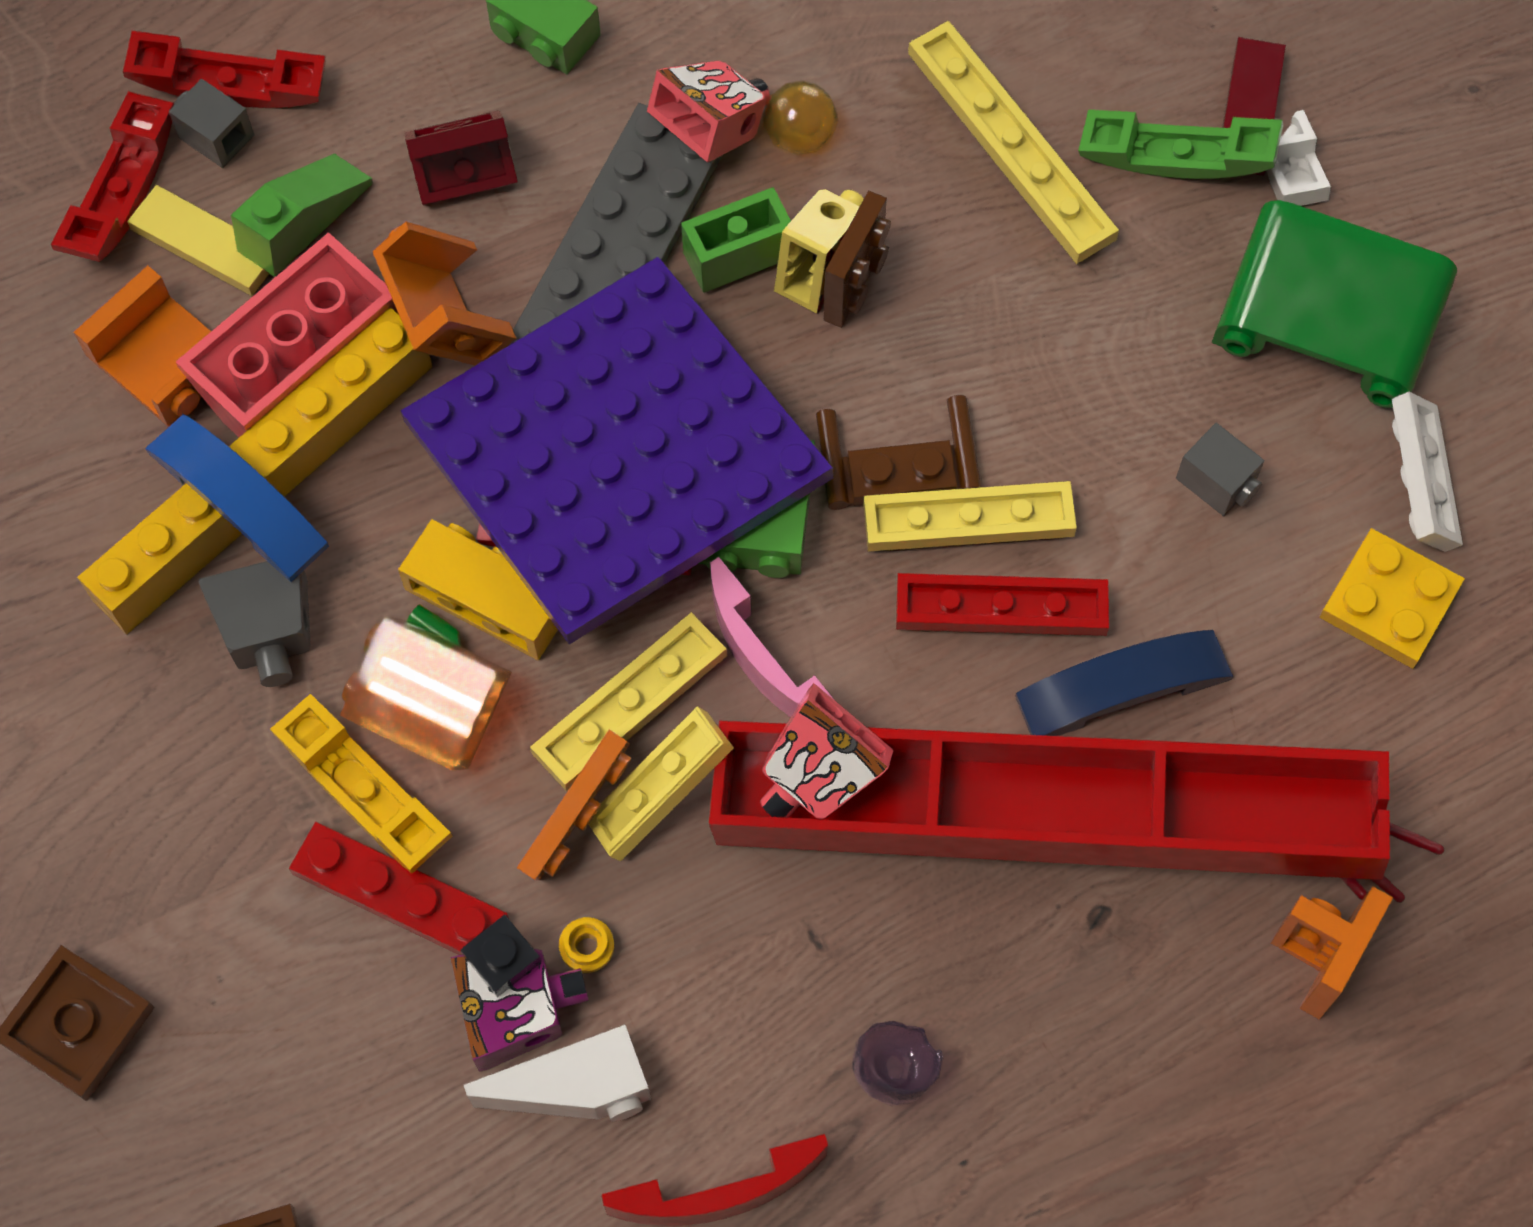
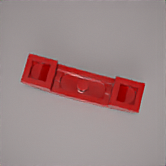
[123,31,326,108]
[51,91,174,262]
[601,1134,828,1226]

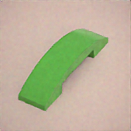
[1078,109,1283,179]

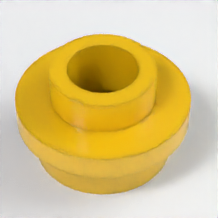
[559,917,614,973]

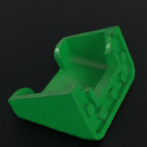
[1212,200,1457,408]

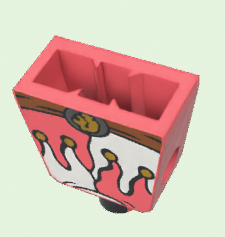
[647,61,770,162]
[760,683,893,819]

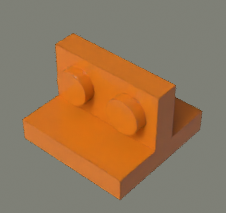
[1271,887,1393,1019]

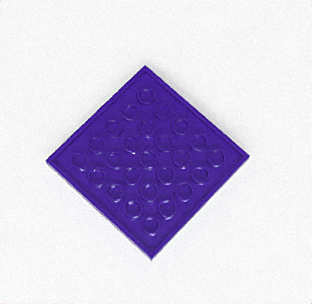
[400,257,833,645]

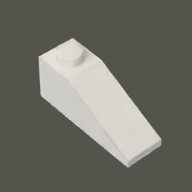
[464,1025,651,1121]

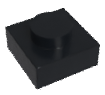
[460,914,541,997]

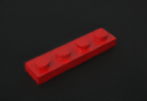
[896,573,1109,636]
[288,821,509,955]

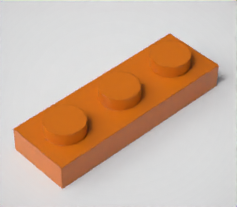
[517,729,632,880]

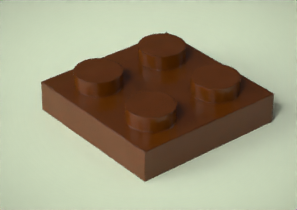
[824,190,891,328]
[0,945,155,1102]

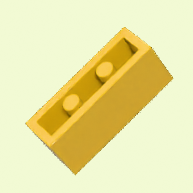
[398,519,558,661]

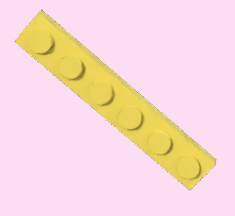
[908,21,1119,264]

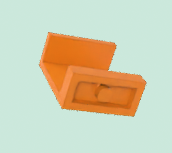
[372,221,517,366]
[74,265,211,427]

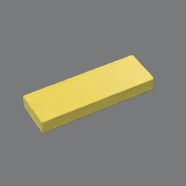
[127,185,269,296]
[589,706,734,861]

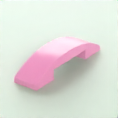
[710,557,833,717]

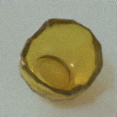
[762,80,838,155]

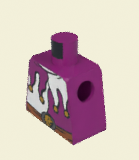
[451,949,589,1072]

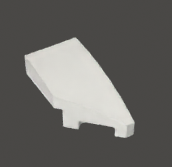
[1267,110,1331,206]

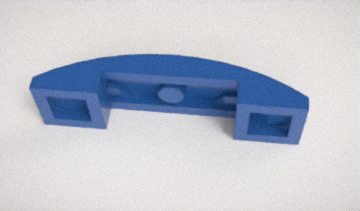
[145,414,329,582]

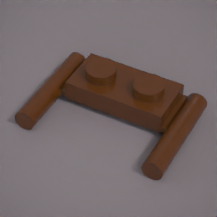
[816,395,981,510]

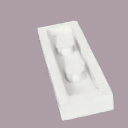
[1392,392,1463,552]

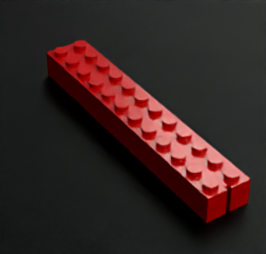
[709,720,1390,880]

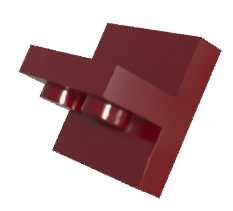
[404,110,518,205]

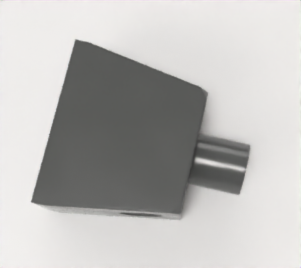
[198,561,311,687]

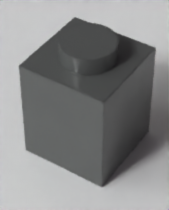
[169,78,255,168]
[1176,422,1265,517]

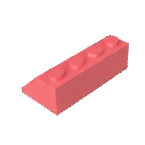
[176,232,398,437]

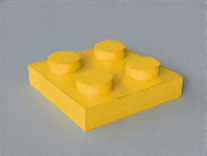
[1319,528,1465,669]

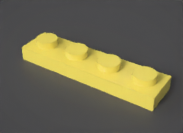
[863,481,1077,552]
[530,612,727,792]

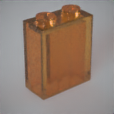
[340,617,512,771]

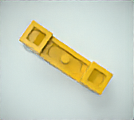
[270,694,453,873]

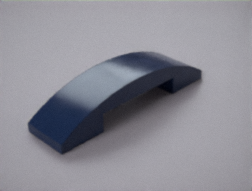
[1015,630,1233,736]

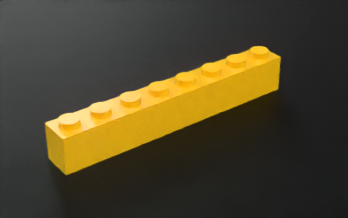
[77,307,433,635]

